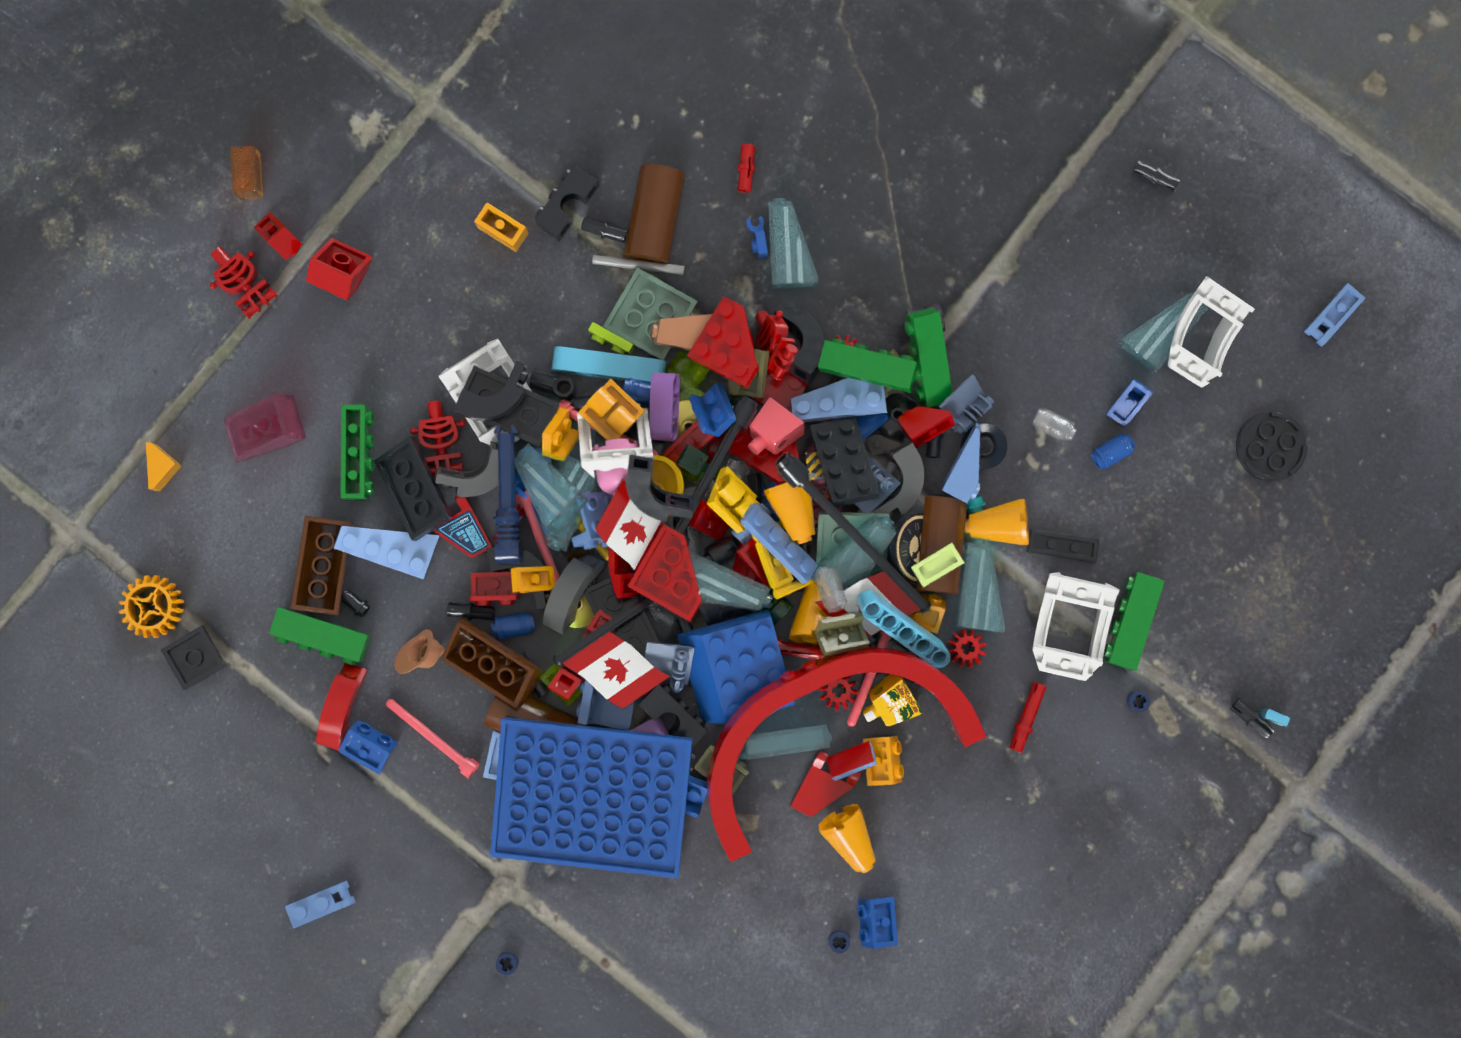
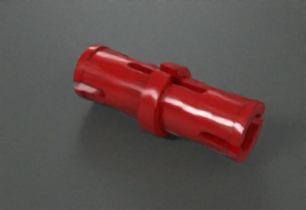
[737,144,756,193]

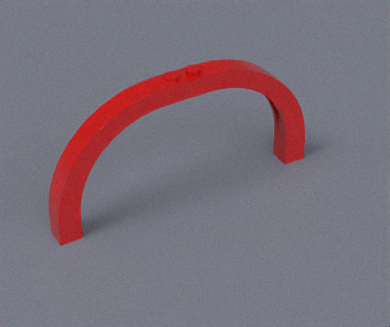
[707,647,986,862]

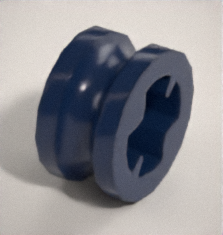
[1127,691,1150,712]
[828,930,850,953]
[496,952,518,975]

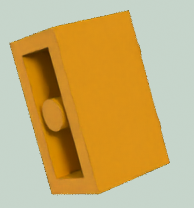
[474,203,529,252]

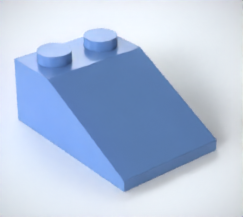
[942,422,980,503]

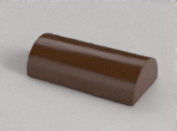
[623,164,685,264]
[917,496,967,595]
[290,515,353,615]
[441,619,542,709]
[483,695,588,733]

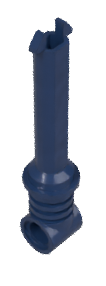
[493,425,522,564]

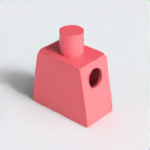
[748,397,804,455]

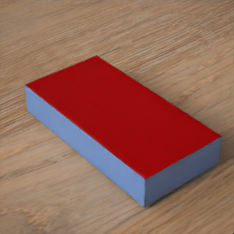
[827,741,877,781]

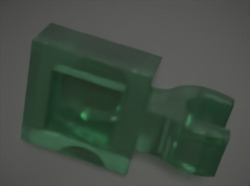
[675,444,718,479]

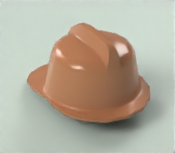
[394,629,445,674]

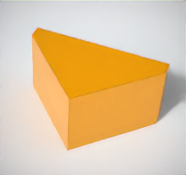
[146,442,182,491]

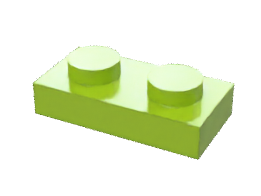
[588,322,634,355]

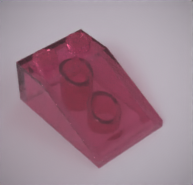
[224,394,306,462]

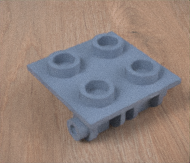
[939,374,994,434]
[854,456,901,513]
[645,641,695,693]

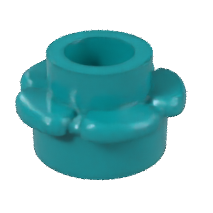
[967,496,986,513]

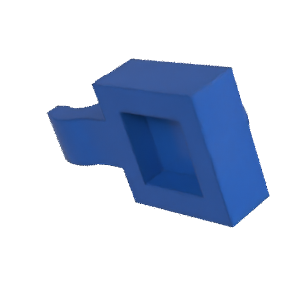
[746,216,768,260]

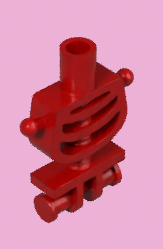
[209,247,278,319]
[755,310,798,380]
[410,401,466,477]

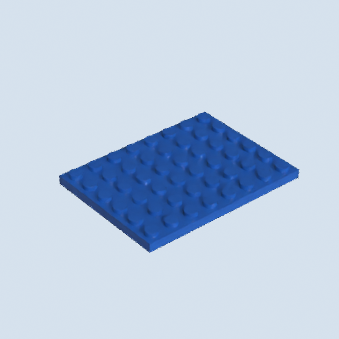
[490,717,693,878]

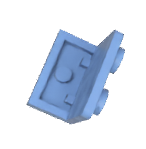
[572,492,613,549]
[576,679,636,730]

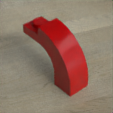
[316,663,367,751]

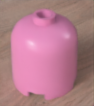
[592,438,639,494]

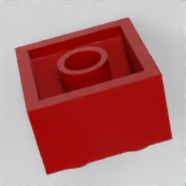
[306,238,373,301]

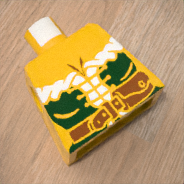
[862,674,923,726]

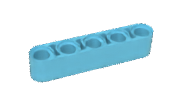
[551,346,667,382]
[857,590,950,668]

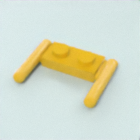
[752,521,815,599]

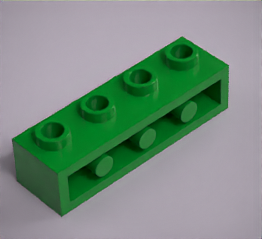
[904,307,952,408]
[818,338,918,393]
[341,405,374,501]
[1104,572,1165,671]
[269,607,372,665]

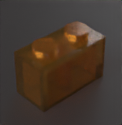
[230,146,263,200]

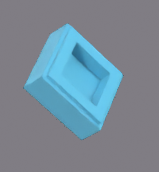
[1259,709,1290,726]

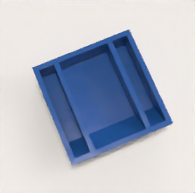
[677,609,795,724]

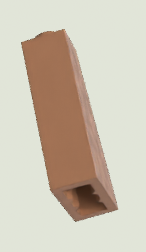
[650,314,712,351]

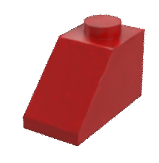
[253,212,303,260]
[897,406,955,449]

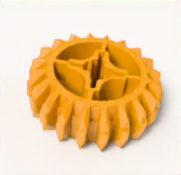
[118,575,184,638]

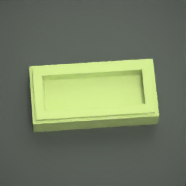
[911,543,964,587]

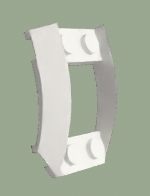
[1167,276,1255,388]
[439,339,532,445]
[577,402,654,479]
[1032,572,1119,681]

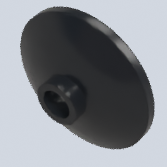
[878,393,917,439]
[961,423,1008,469]

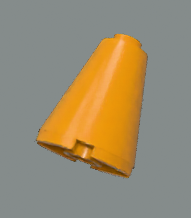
[764,476,815,544]
[965,499,1029,545]
[789,580,831,645]
[818,804,876,873]

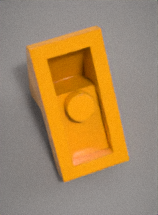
[511,566,555,593]

